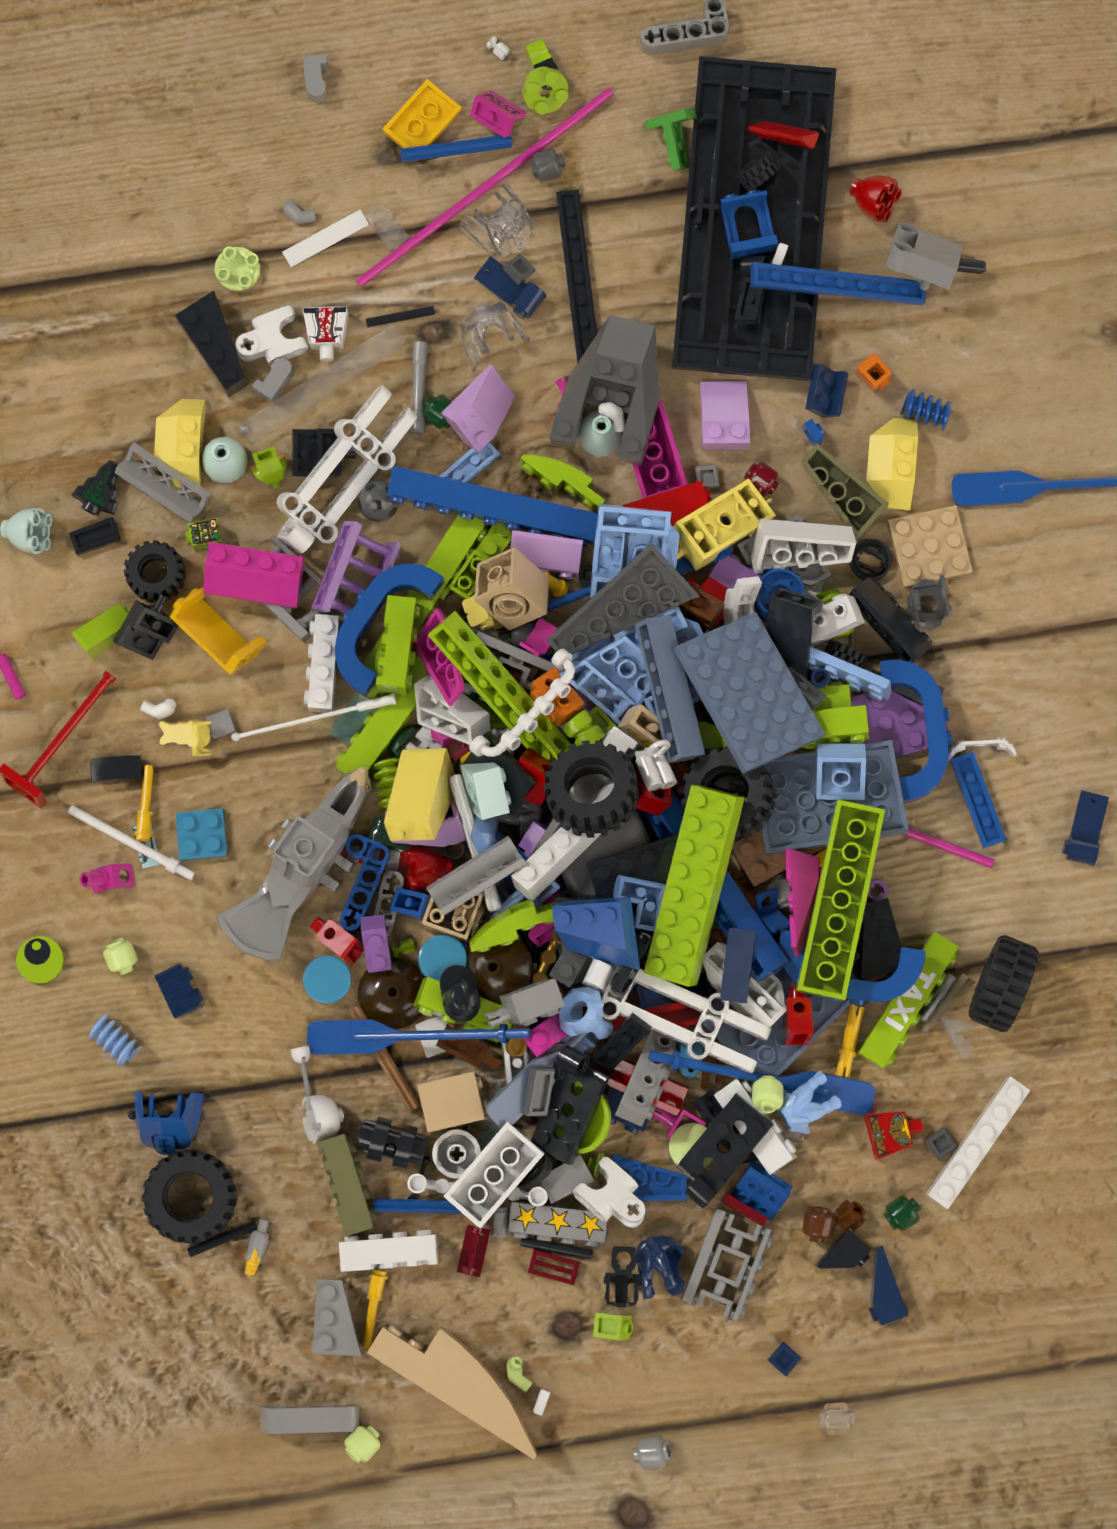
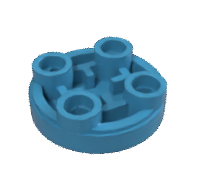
[418,935,467,981]
[303,956,351,1004]

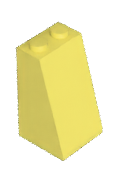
[384,748,455,841]

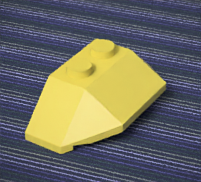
[154,399,205,489]
[866,418,918,511]

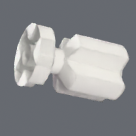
[486,36,510,60]

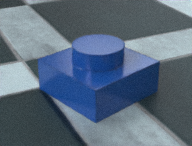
[802,419,825,447]

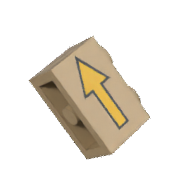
[617,704,663,749]

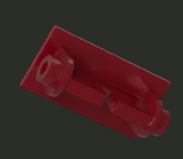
[456,1224,491,1277]

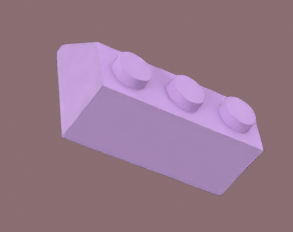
[510,530,583,580]

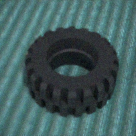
[544,740,639,838]
[680,746,776,842]
[968,935,1039,1032]
[142,1150,238,1243]

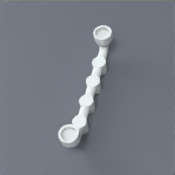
[469,649,575,757]
[407,1174,548,1206]

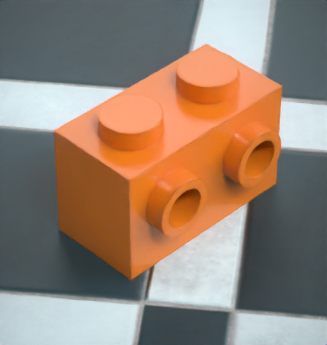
[530,667,584,727]

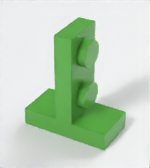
[645,109,697,171]

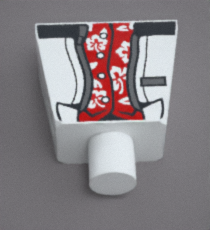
[303,306,349,362]

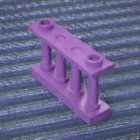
[311,521,401,630]

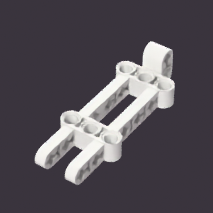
[277,385,418,553]
[582,959,772,1074]

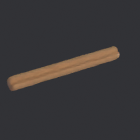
[350,1006,419,1112]

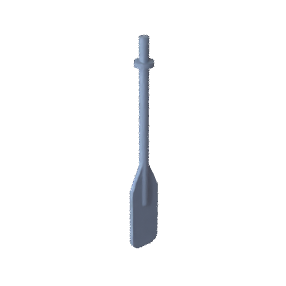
[486,964,646,1128]

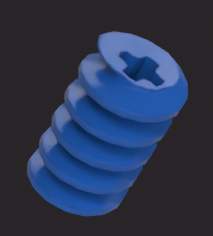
[900,388,951,431]

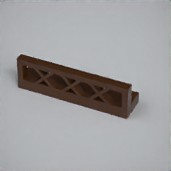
[678,583,725,630]

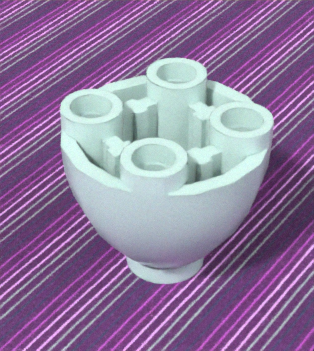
[578,410,623,458]
[202,437,248,483]
[0,508,52,555]

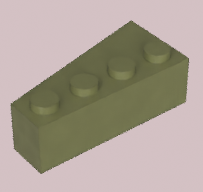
[801,443,889,542]
[316,1134,377,1237]

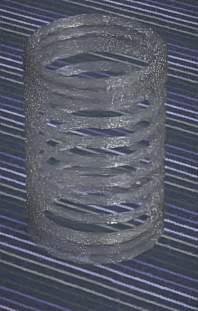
[782,1126,805,1143]

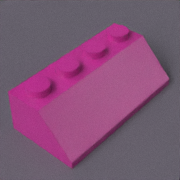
[204,542,305,608]

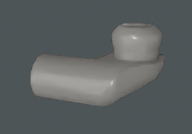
[283,200,316,223]

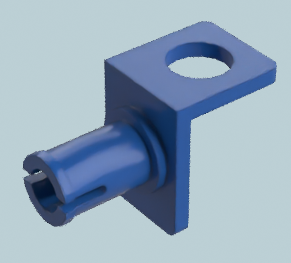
[755,888,790,943]

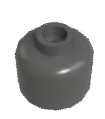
[530,148,565,182]

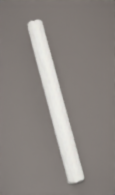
[449,774,502,912]

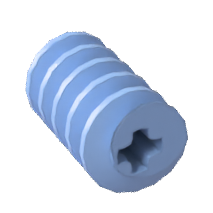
[89,1013,142,1066]

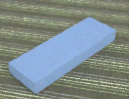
[440,442,500,483]

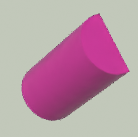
[623,400,688,498]

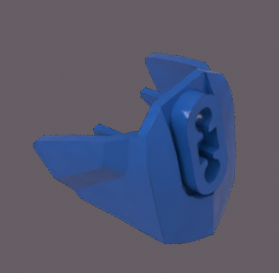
[134,1092,205,1155]

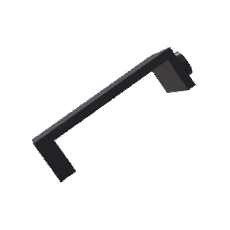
[767,588,823,681]

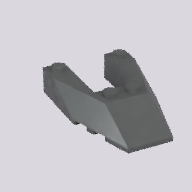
[549,315,660,466]

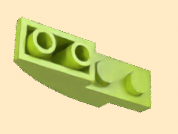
[520,454,606,511]
[448,523,513,599]
[469,900,557,952]

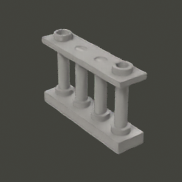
[262,535,342,643]

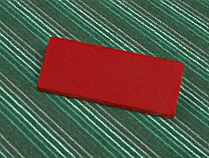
[748,121,819,149]

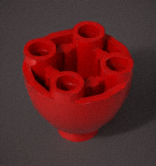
[850,175,902,223]
[404,846,452,892]

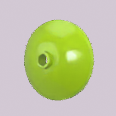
[556,1081,611,1154]

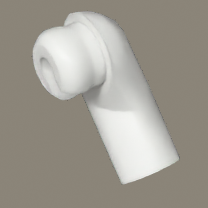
[599,402,625,432]
[140,699,176,719]

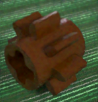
[835,1199,866,1231]

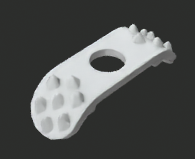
[948,737,1017,761]

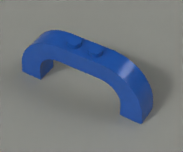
[335,564,445,698]
[880,660,952,803]
[780,930,926,1005]

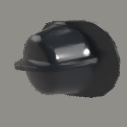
[440,965,480,1023]

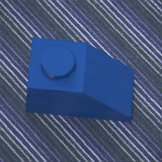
[390,888,431,921]

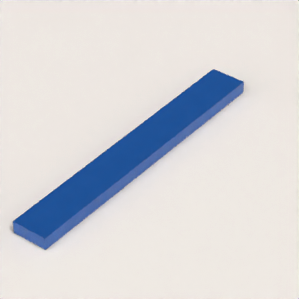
[751,262,925,306]

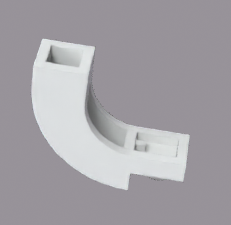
[724,576,762,625]

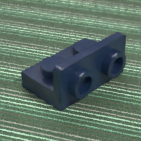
[805,364,848,418]

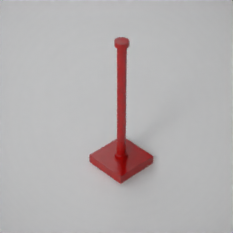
[0,671,116,809]

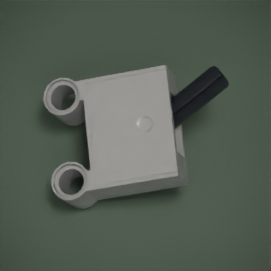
[885,222,986,290]

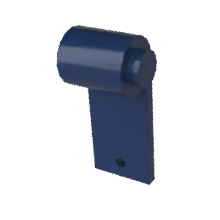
[474,256,546,319]
[1062,790,1109,866]

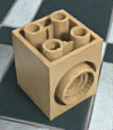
[474,547,549,631]
[422,878,486,944]
[417,1071,487,1133]

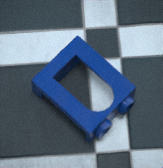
[720,190,778,259]

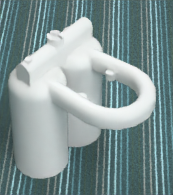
[635,740,677,791]

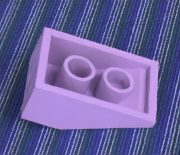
[441,365,515,453]
[700,381,750,450]
[385,798,467,847]

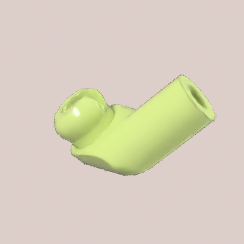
[506,1356,533,1392]

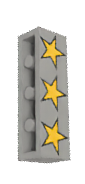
[508,1202,607,1247]

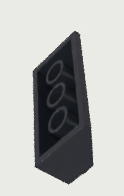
[849,577,933,664]

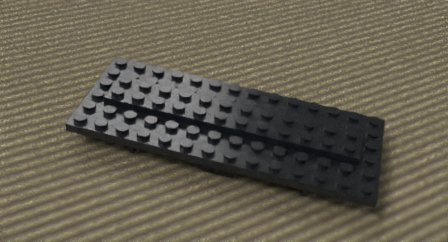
[672,56,836,381]

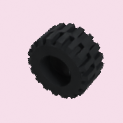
[124,540,186,603]

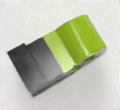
[524,38,559,70]

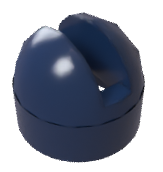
[811,668,830,689]

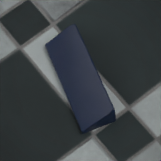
[720,927,756,1004]

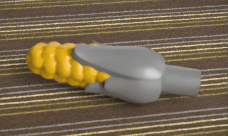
[244,1219,269,1276]

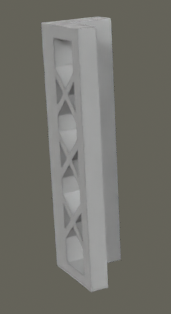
[115,442,211,523]
[426,836,526,916]

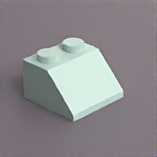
[460,762,511,820]

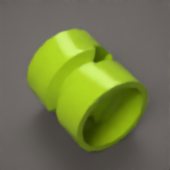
[561,709,606,746]

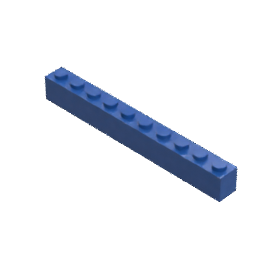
[386,466,598,547]
[640,790,789,983]

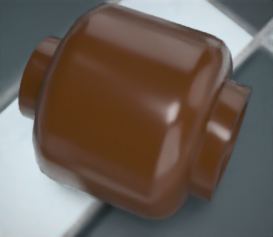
[802,1206,836,1243]

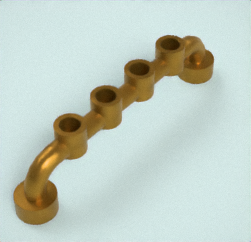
[506,927,563,1056]

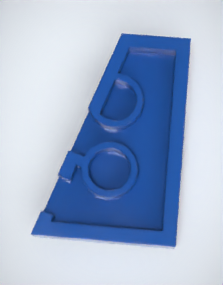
[613,1153,687,1202]

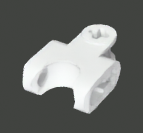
[236,306,309,365]
[573,1157,645,1228]

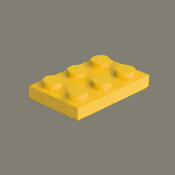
[382,79,462,148]

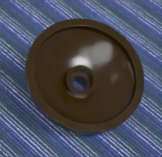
[466,938,533,1004]
[358,958,426,1029]

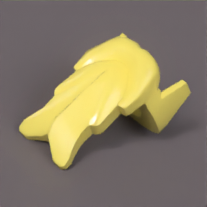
[159,719,212,756]

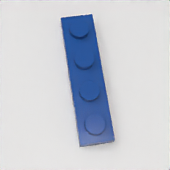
[950,752,1006,849]

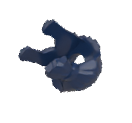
[636,1235,685,1299]

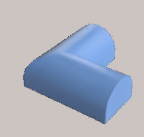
[470,816,499,854]
[614,875,666,932]

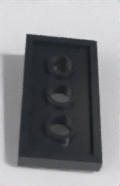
[531,1045,610,1165]
[676,1093,774,1209]

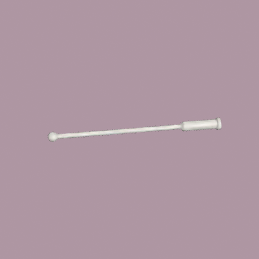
[231,693,397,742]

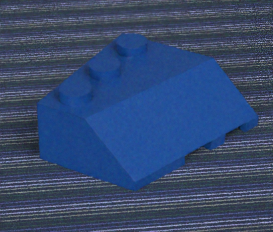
[552,897,640,970]

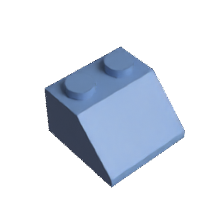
[816,743,866,800]

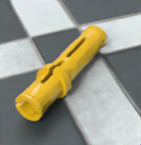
[835,1004,865,1078]

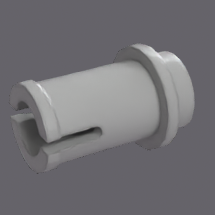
[493,1206,510,1237]

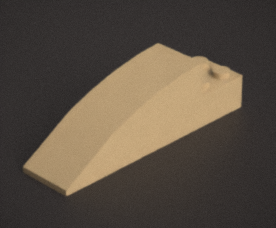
[367,1324,537,1459]

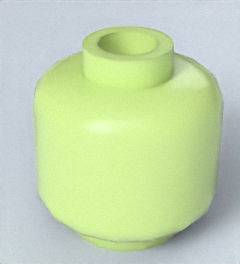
[103,938,138,975]
[752,1076,783,1113]
[344,1426,380,1463]

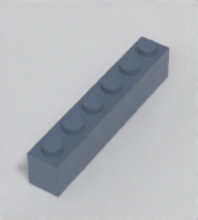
[635,615,705,763]

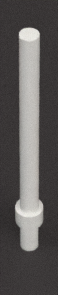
[68,805,196,881]

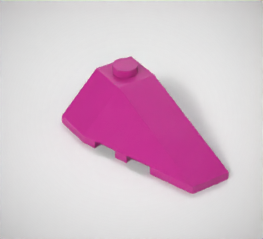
[413,608,465,706]
[786,849,822,957]

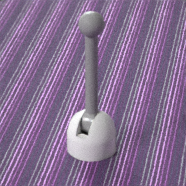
[290,1045,312,1096]

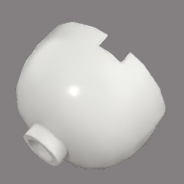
[302,1095,344,1144]

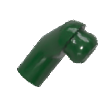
[389,726,417,758]

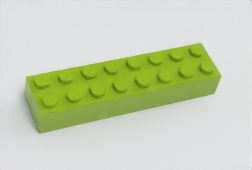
[644,785,745,987]
[796,800,885,1001]

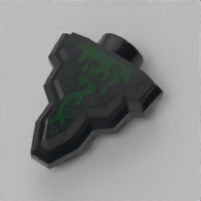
[72,460,118,516]

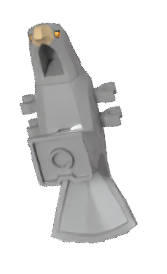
[216,766,372,962]

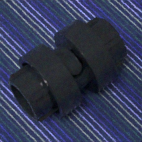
[356,1116,429,1170]

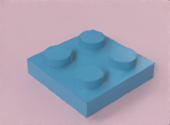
[175,808,228,861]

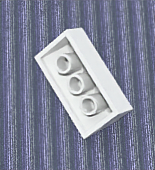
[443,1122,545,1228]

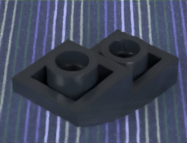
[90,755,142,783]

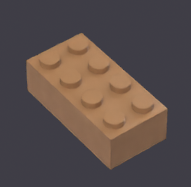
[731,830,826,890]

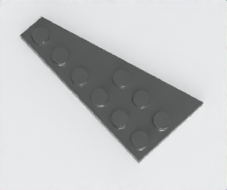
[546,543,699,654]

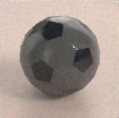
[358,480,399,522]

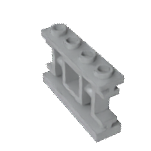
[461,630,565,702]
[681,1208,773,1322]

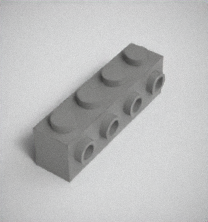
[615,1030,679,1127]

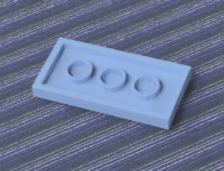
[808,646,892,701]

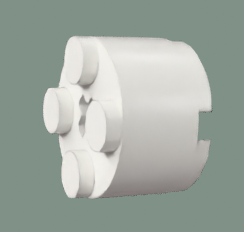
[432,1129,481,1179]

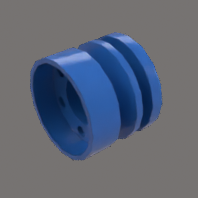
[754,568,805,623]

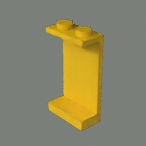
[170,586,267,675]

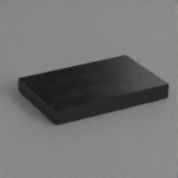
[462,731,537,815]

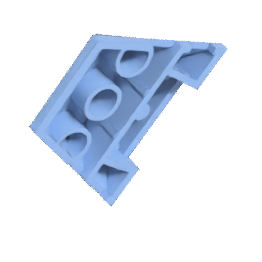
[560,635,650,725]

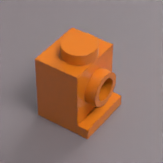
[855,353,893,393]

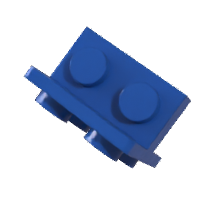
[731,1160,793,1220]

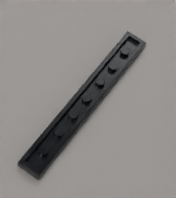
[556,189,597,364]

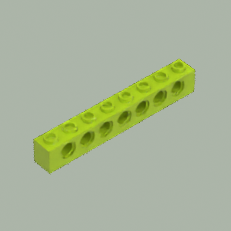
[428,611,572,762]

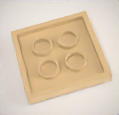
[887,505,973,589]

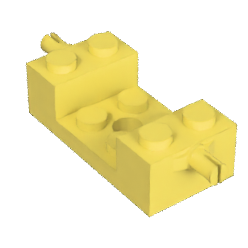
[673,479,776,571]

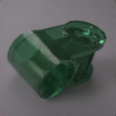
[366,817,413,852]

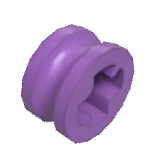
[867,880,888,902]

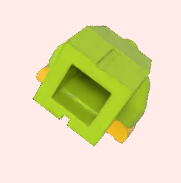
[251,446,287,489]

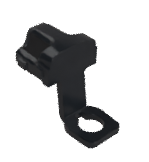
[603,1246,641,1308]

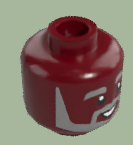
[743,462,779,497]

